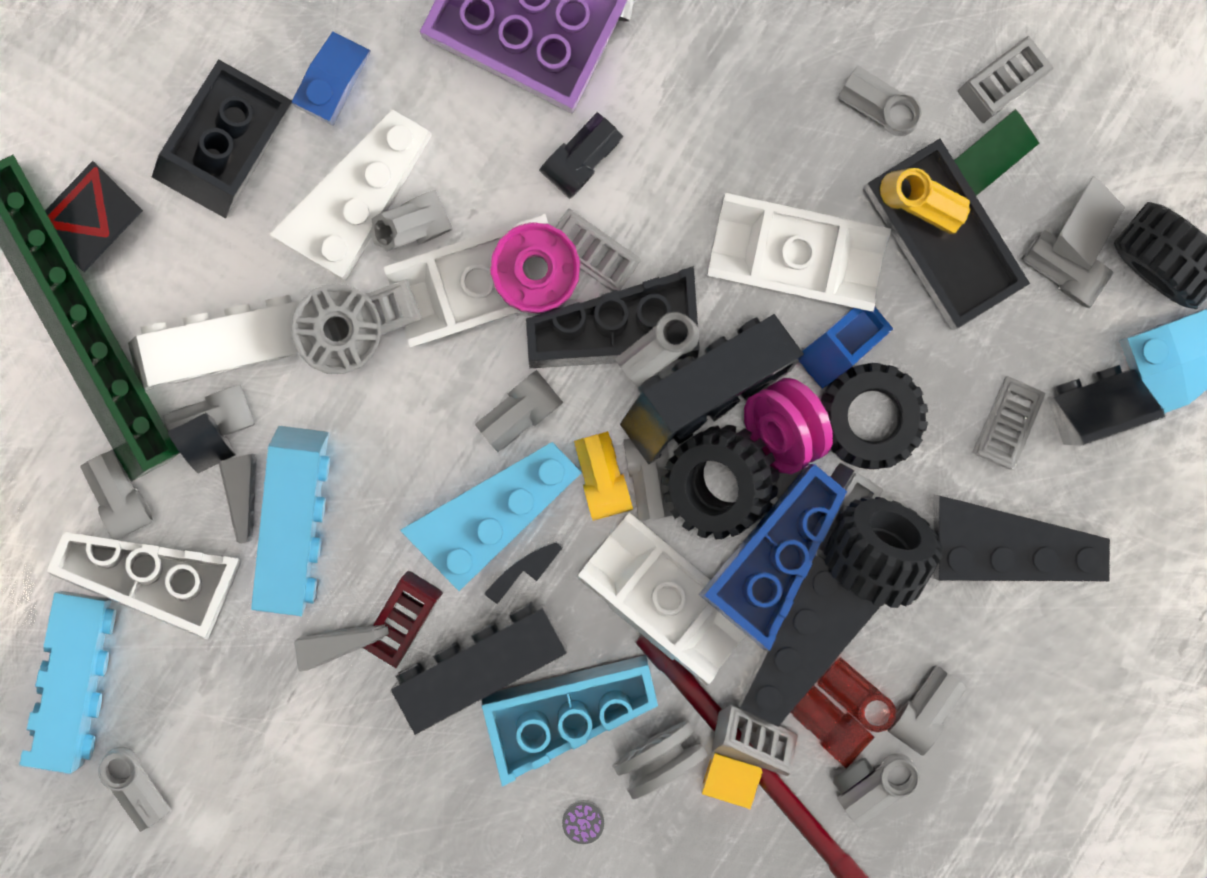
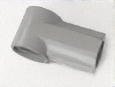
[838,65,922,136]
[369,190,453,252]
[1023,230,1114,309]
[615,312,699,388]
[475,370,564,452]
[163,385,255,436]
[623,439,675,521]
[80,450,153,540]
[888,666,967,756]
[98,747,171,832]
[837,754,919,828]

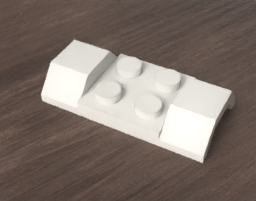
[707,193,891,312]
[384,214,548,348]
[577,512,747,686]

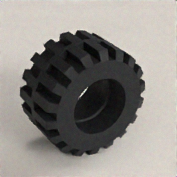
[1114,202,1207,309]
[820,363,928,469]
[662,425,779,540]
[824,496,943,608]

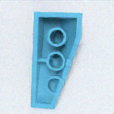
[1119,308,1207,413]

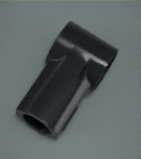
[539,112,624,199]

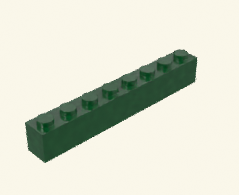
[0,154,180,482]

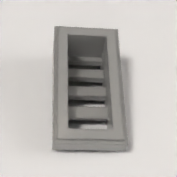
[958,35,1054,123]
[555,208,641,291]
[326,279,422,341]
[972,376,1046,470]
[219,454,256,544]
[294,625,389,672]
[711,705,798,776]

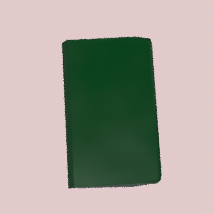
[954,109,1040,196]

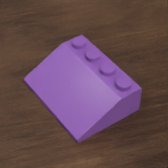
[419,0,628,114]

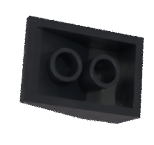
[151,59,292,219]
[1047,365,1166,445]

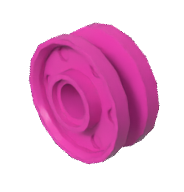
[491,222,580,314]
[744,377,833,475]

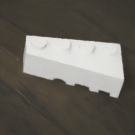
[269,109,432,280]
[128,295,301,391]
[46,532,241,640]

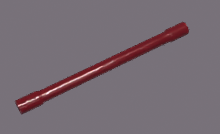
[635,635,869,878]

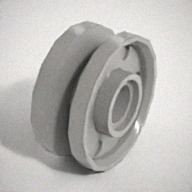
[292,284,381,374]
[613,720,708,800]

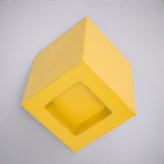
[700,752,762,809]

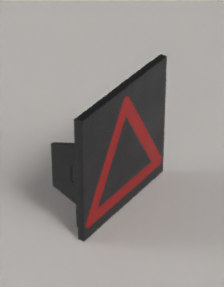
[45,161,143,272]

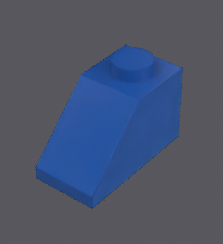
[291,31,371,126]
[799,306,893,389]

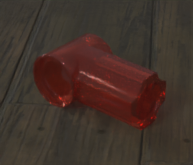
[817,656,897,733]
[790,685,875,769]

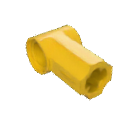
[880,168,970,234]
[574,431,633,521]

